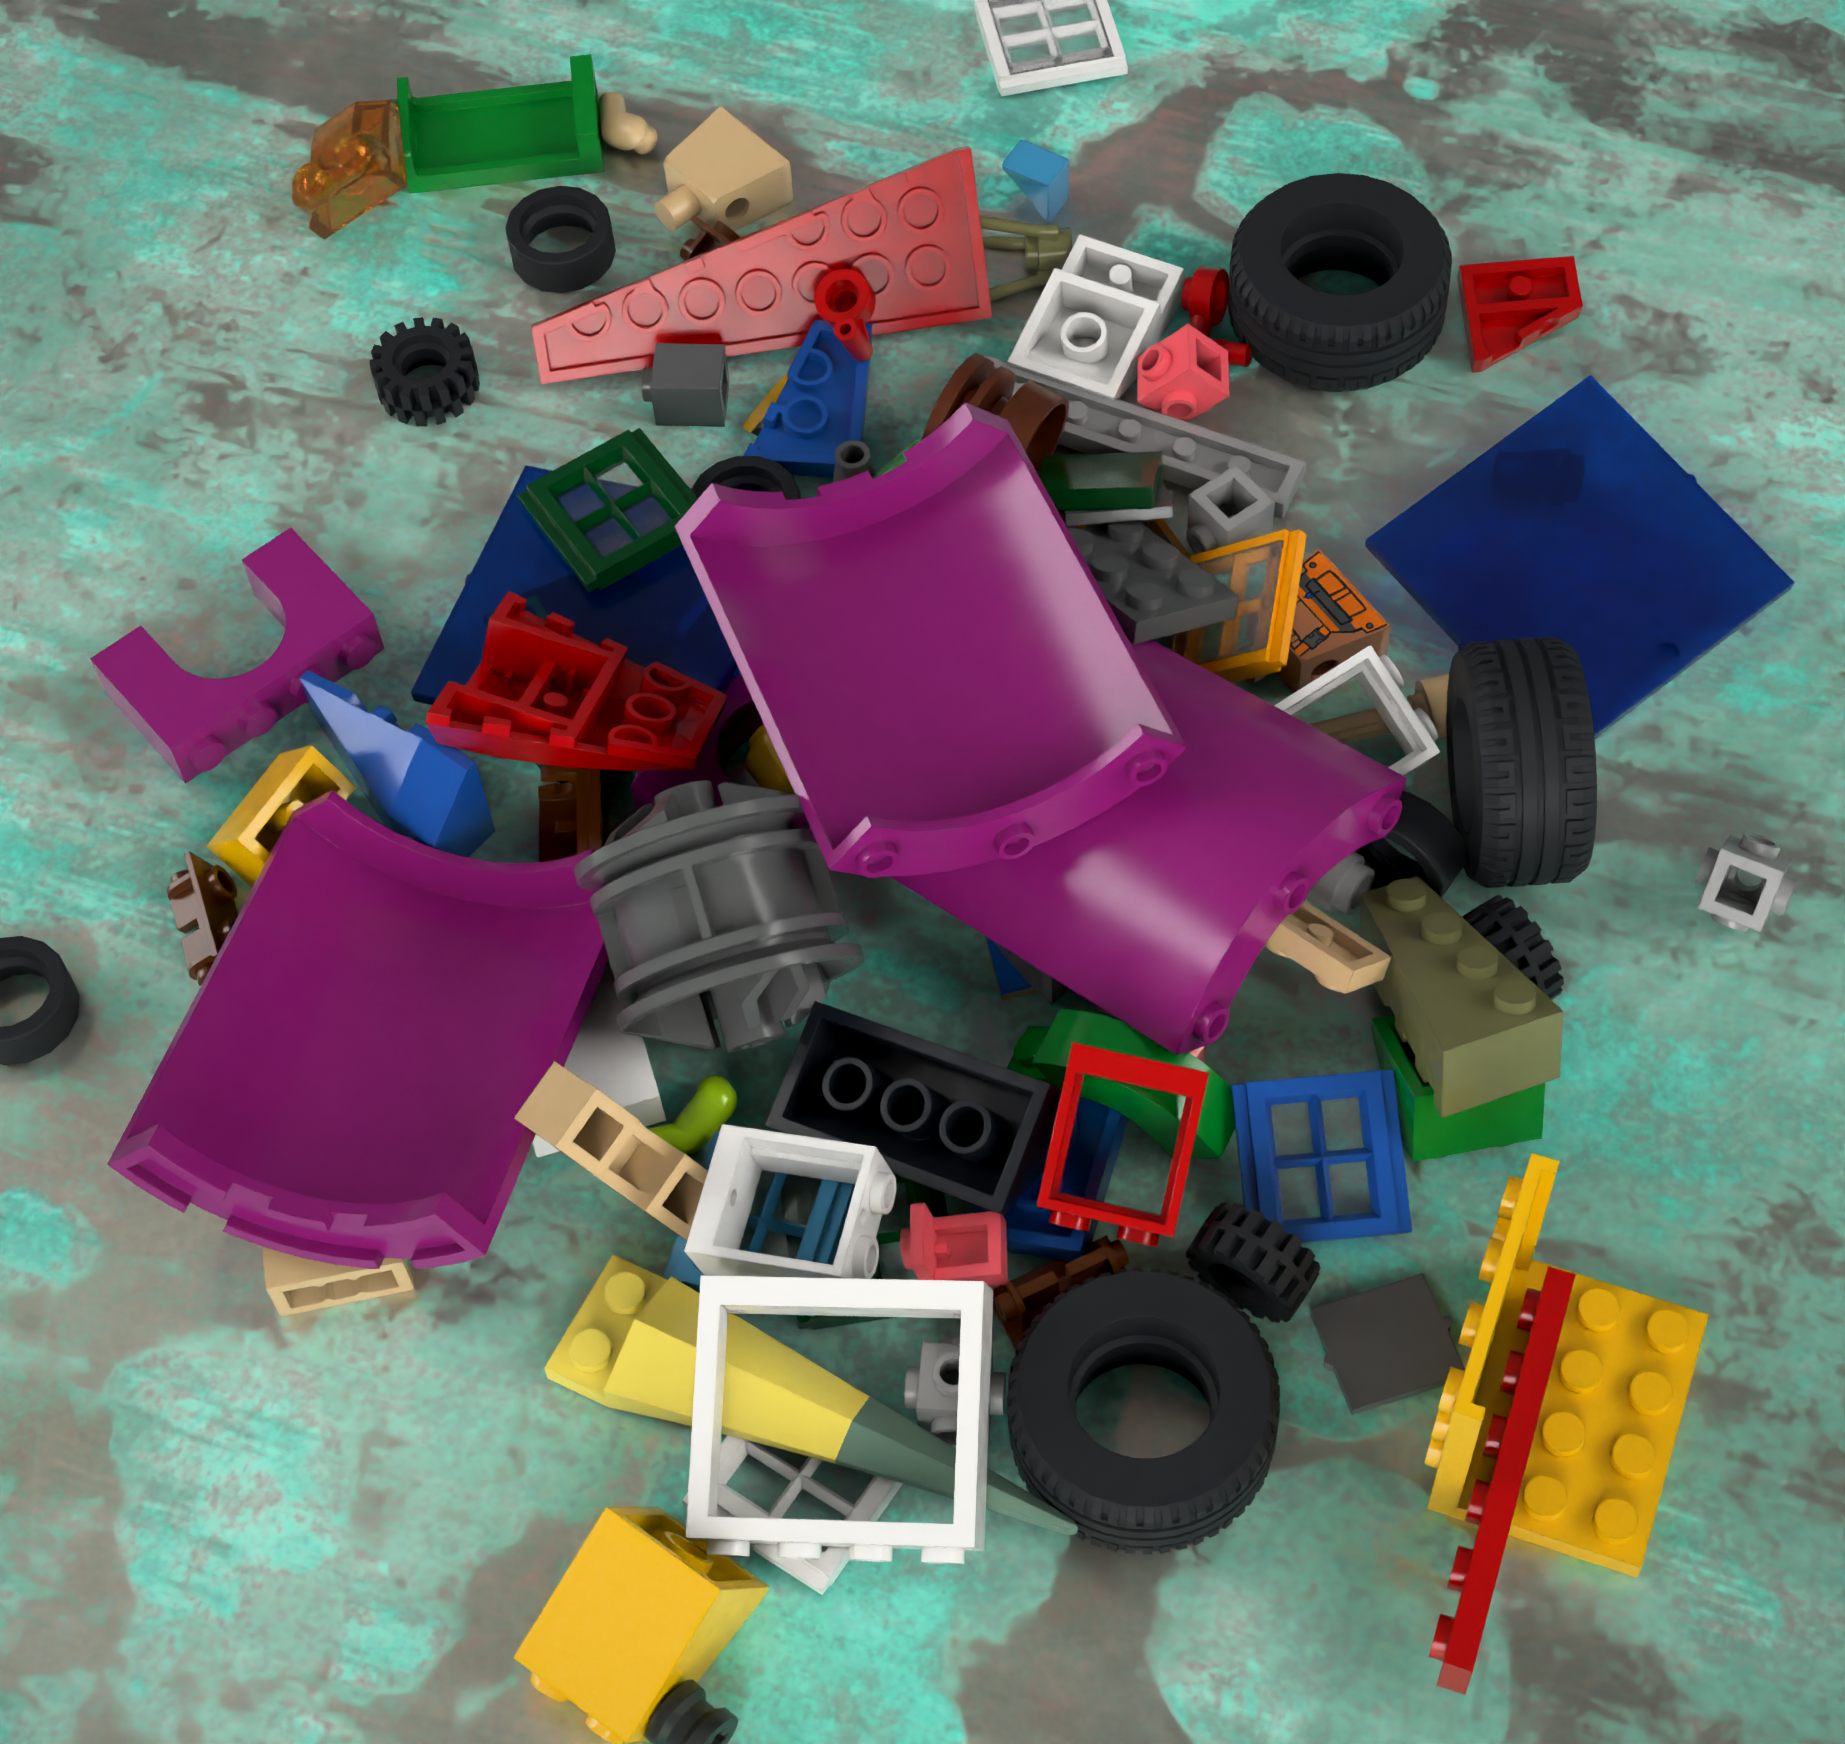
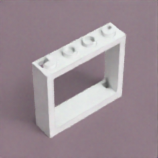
[685,1275,993,1564]

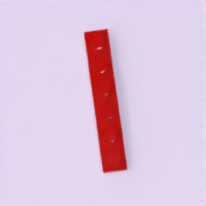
[1428,1266,1576,1695]

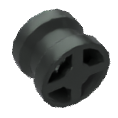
[645,1679,738,1744]

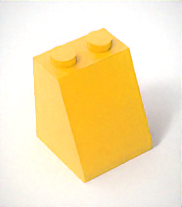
[513,1507,770,1744]

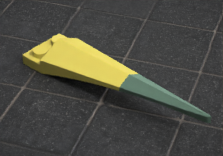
[544,1255,1078,1536]

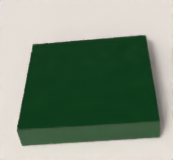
[1037,451,1163,512]

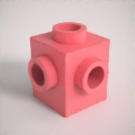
[1137,324,1229,422]

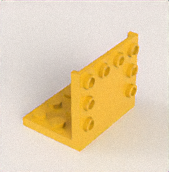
[1424,1153,1709,1578]

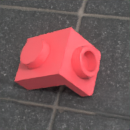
[900,1203,1008,1286]

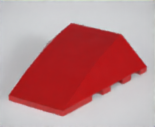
[426,591,728,771]

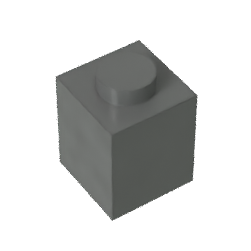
[642,343,730,427]

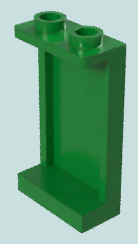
[388,54,605,194]

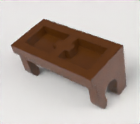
[538,765,609,862]

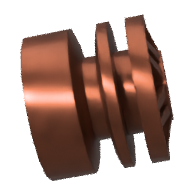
[922,353,1069,473]

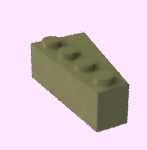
[1360,876,1563,1118]

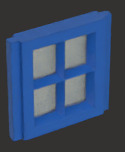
[1231,1070,1412,1243]

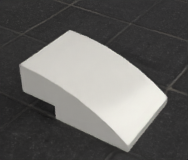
[1007,234,1185,401]
[532,965,666,1158]

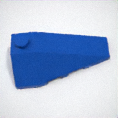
[299,670,495,858]

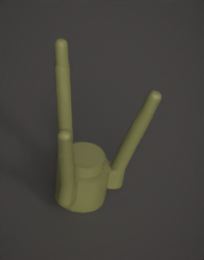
[979,215,1073,301]

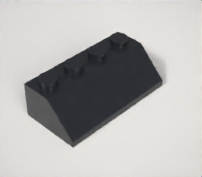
[766,1001,1061,1216]

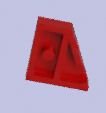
[1457,256,1583,373]

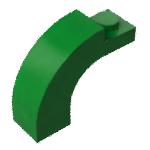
[1006,1009,1235,1159]

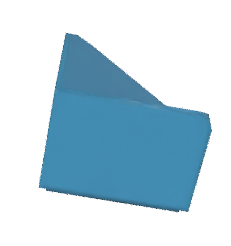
[1002,140,1069,223]

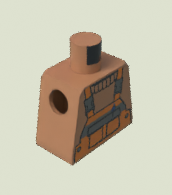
[1236,548,1391,693]

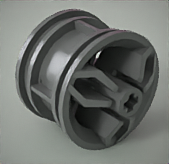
[574,780,865,1053]

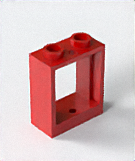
[1036,1042,1209,1247]

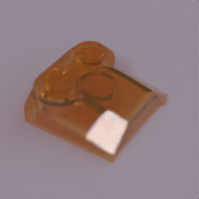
[292,100,407,240]

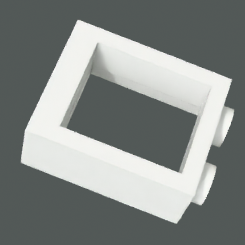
[1274,645,1440,776]
[684,1124,896,1279]

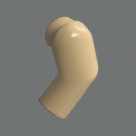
[598,92,658,155]

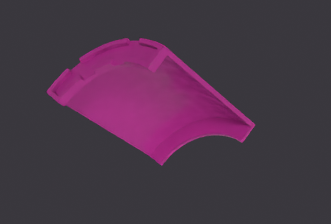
[675,403,1187,878]
[890,640,1407,1055]
[107,790,609,1269]

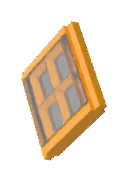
[1170,529,1307,683]

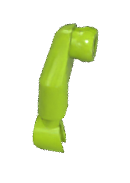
[647,1075,737,1154]

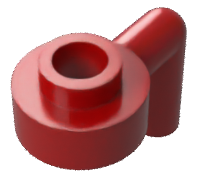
[1181,266,1252,367]
[814,269,876,362]

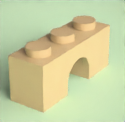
[514,1061,708,1240]

